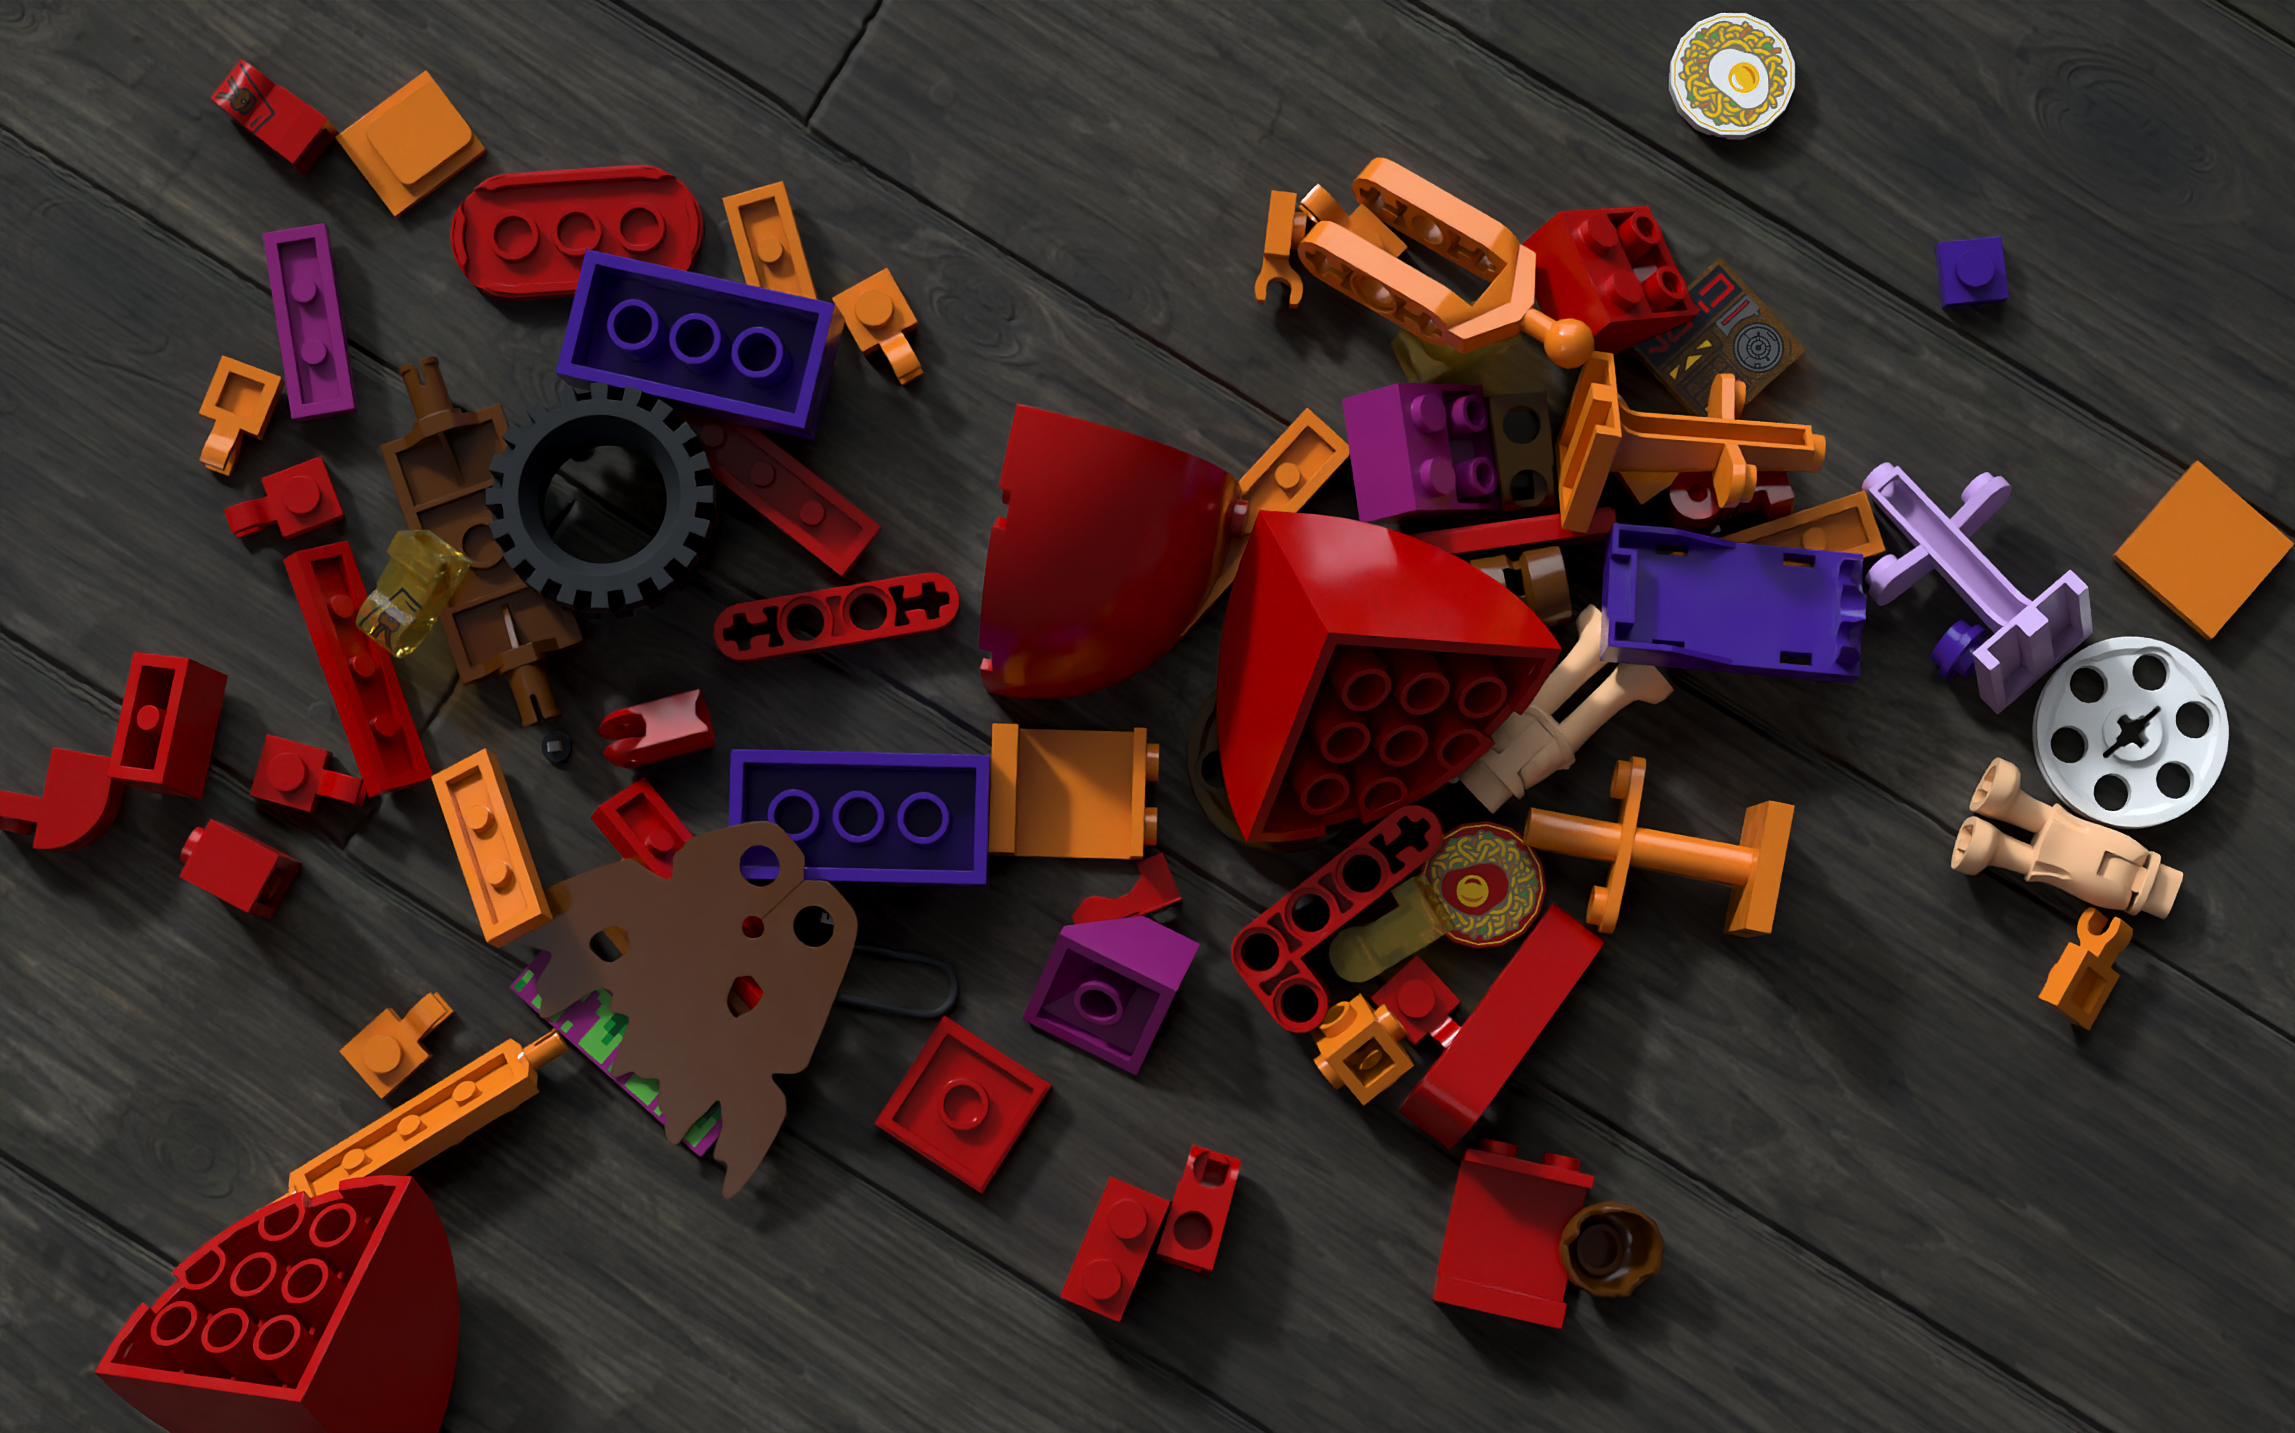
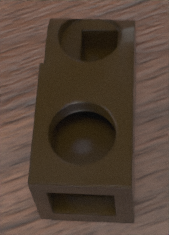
[1484,390,1555,514]

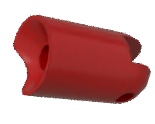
[598,688,716,769]

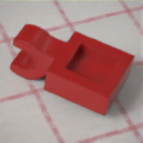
[224,456,346,541]
[249,734,367,814]
[1370,955,1461,1052]

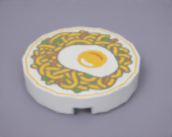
[1669,13,1795,140]

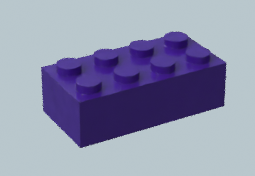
[556,249,845,441]
[728,749,991,888]

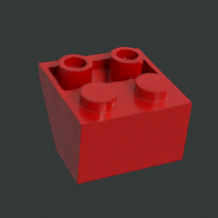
[1521,205,1699,354]

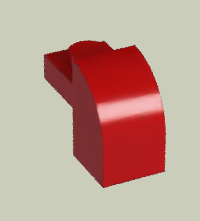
[0,747,125,853]

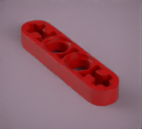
[714,573,960,663]

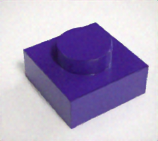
[1934,236,2009,309]

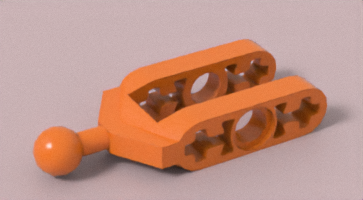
[1297,157,1595,369]

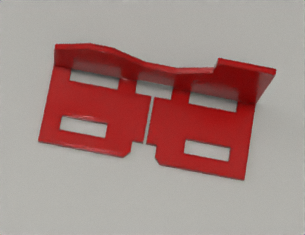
[1072,852,1182,924]

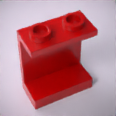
[1431,1138,1594,1329]

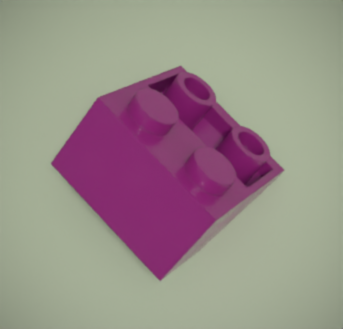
[1342,383,1500,524]

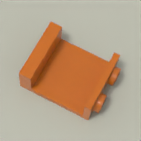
[988,723,1159,860]

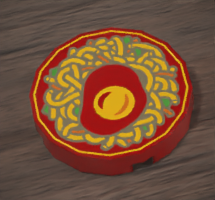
[1417,821,1546,949]

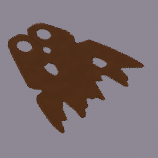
[512,821,858,1199]

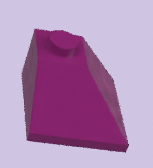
[1022,916,1200,1075]

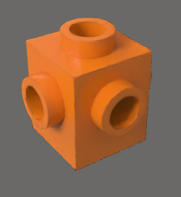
[1311,993,1414,1106]

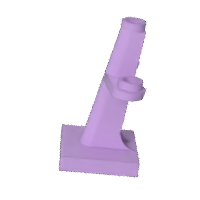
[1862,462,2093,715]

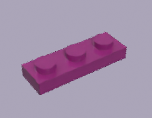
[262,223,359,423]

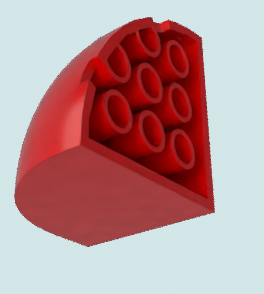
[979,404,1250,700]
[1216,510,1562,842]
[94,1175,459,1433]

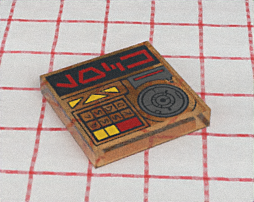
[1629,257,1807,417]

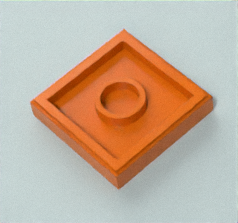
[2111,460,2294,641]

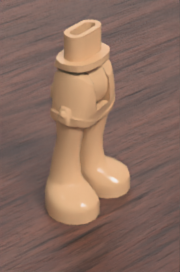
[1458,604,1674,814]

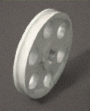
[2032,637,2229,829]

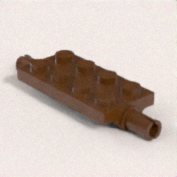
[380,356,586,729]

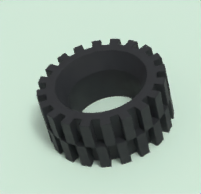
[486,383,720,619]

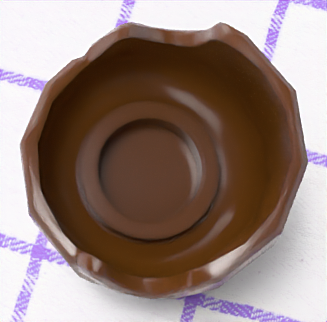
[1559,1200,1665,1298]

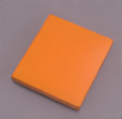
[335,70,488,219]

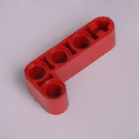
[1231,805,1444,1033]
[1398,902,1605,1150]

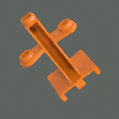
[1555,351,1826,533]
[1523,756,1795,938]

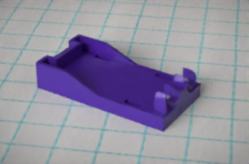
[1600,523,1867,684]

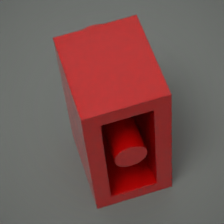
[107,652,228,800]
[179,819,302,919]
[1060,1176,1170,1322]

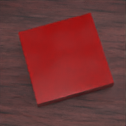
[874,1016,1052,1193]

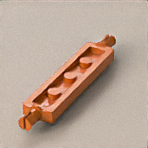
[256,1028,569,1211]

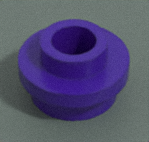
[1930,620,1987,681]

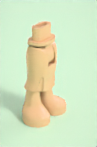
[1951,757,2183,919]

